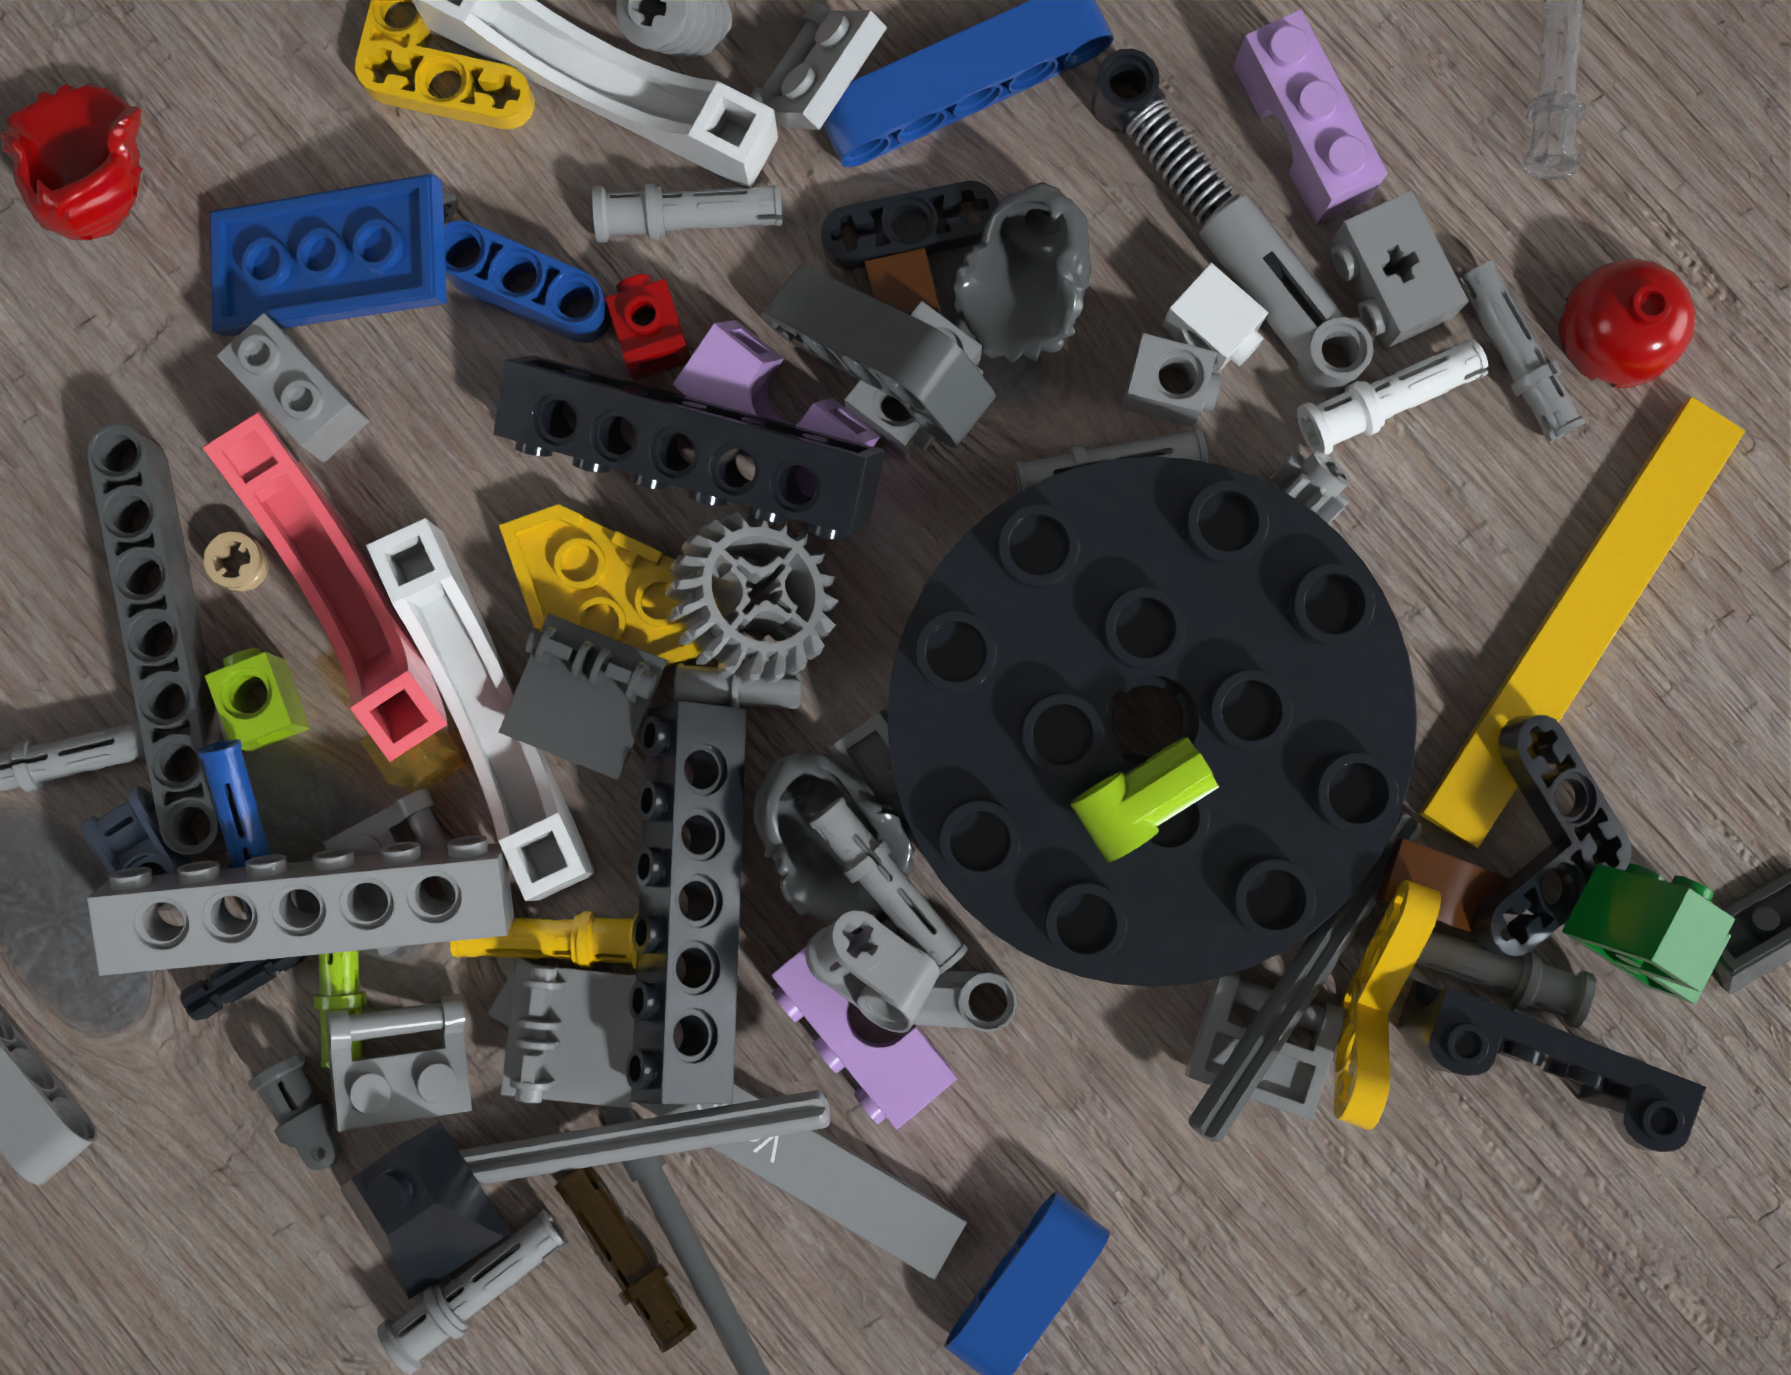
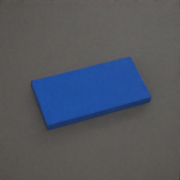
[209,174,447,337]

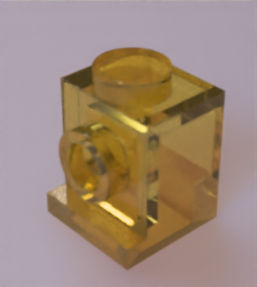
[360,727,467,794]

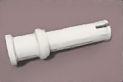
[1297,339,1489,455]

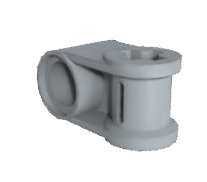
[805,910,940,1033]

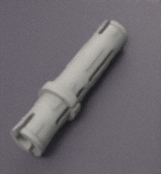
[1458,260,1586,443]
[1014,427,1208,493]
[0,721,146,792]
[809,797,968,974]

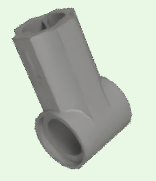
[913,970,1017,1032]

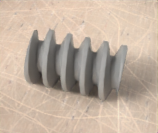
[616,0,732,59]

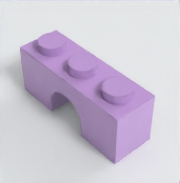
[1233,9,1388,225]
[673,320,881,497]
[771,947,958,1130]

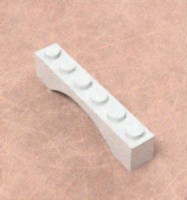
[412,0,778,188]
[366,518,597,901]

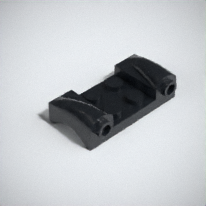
[1396,980,1707,1152]

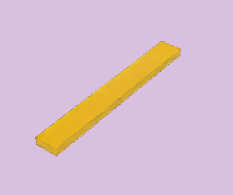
[1418,396,1746,849]

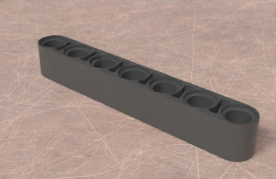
[88,424,238,856]

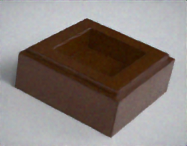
[864,248,939,315]

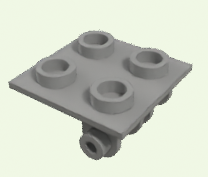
[501,963,636,1108]

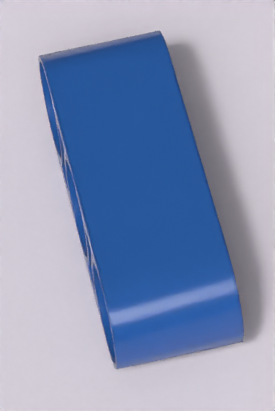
[444,220,612,343]
[944,1191,1110,1375]

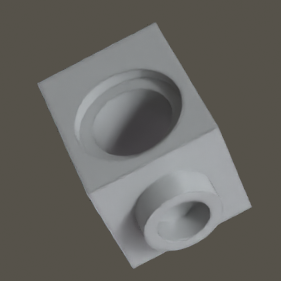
[1121,333,1222,427]

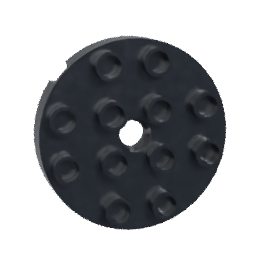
[887,456,1417,987]

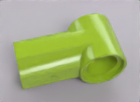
[1070,737,1219,862]

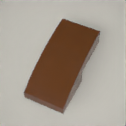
[1376,838,1508,935]

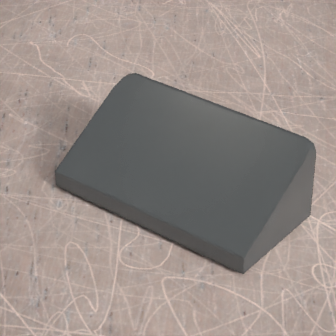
[1713,869,1791,994]

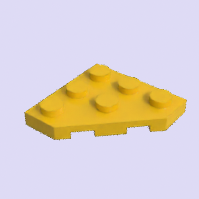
[499,504,740,670]

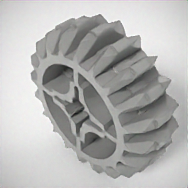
[665,511,839,685]

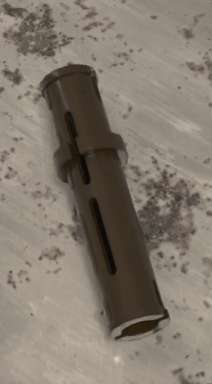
[554,1166,697,1353]

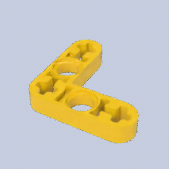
[355,0,535,130]
[1334,880,1441,1131]

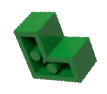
[1562,863,1735,1005]

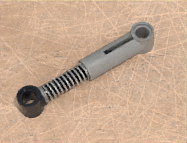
[1091,48,1374,395]

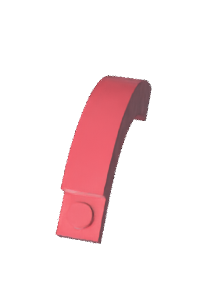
[203,410,447,762]

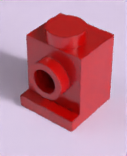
[605,274,691,381]

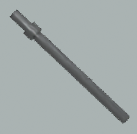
[602,1106,770,1375]

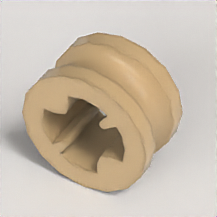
[203,531,270,592]

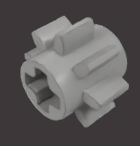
[1270,450,1350,524]

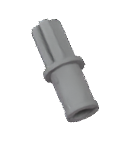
[674,663,802,709]

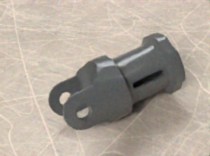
[247,1052,341,1170]

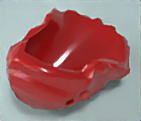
[0,83,143,240]

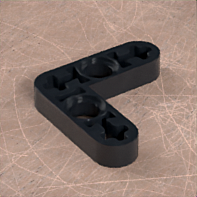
[1472,715,1631,956]

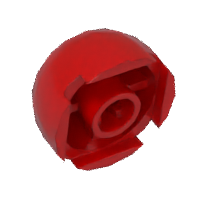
[1558,258,1696,389]

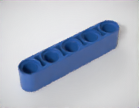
[823,0,1114,167]

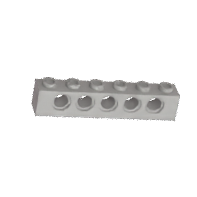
[87,835,514,976]

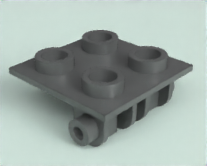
[498,613,668,780]

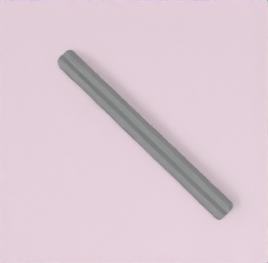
[459,1090,830,1185]

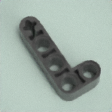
[761,264,996,448]

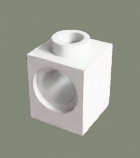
[1161,263,1269,374]

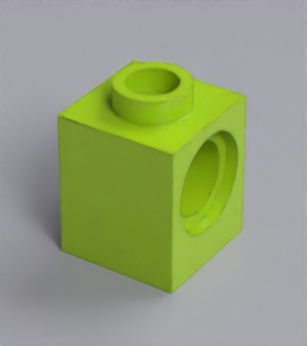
[205,648,311,752]

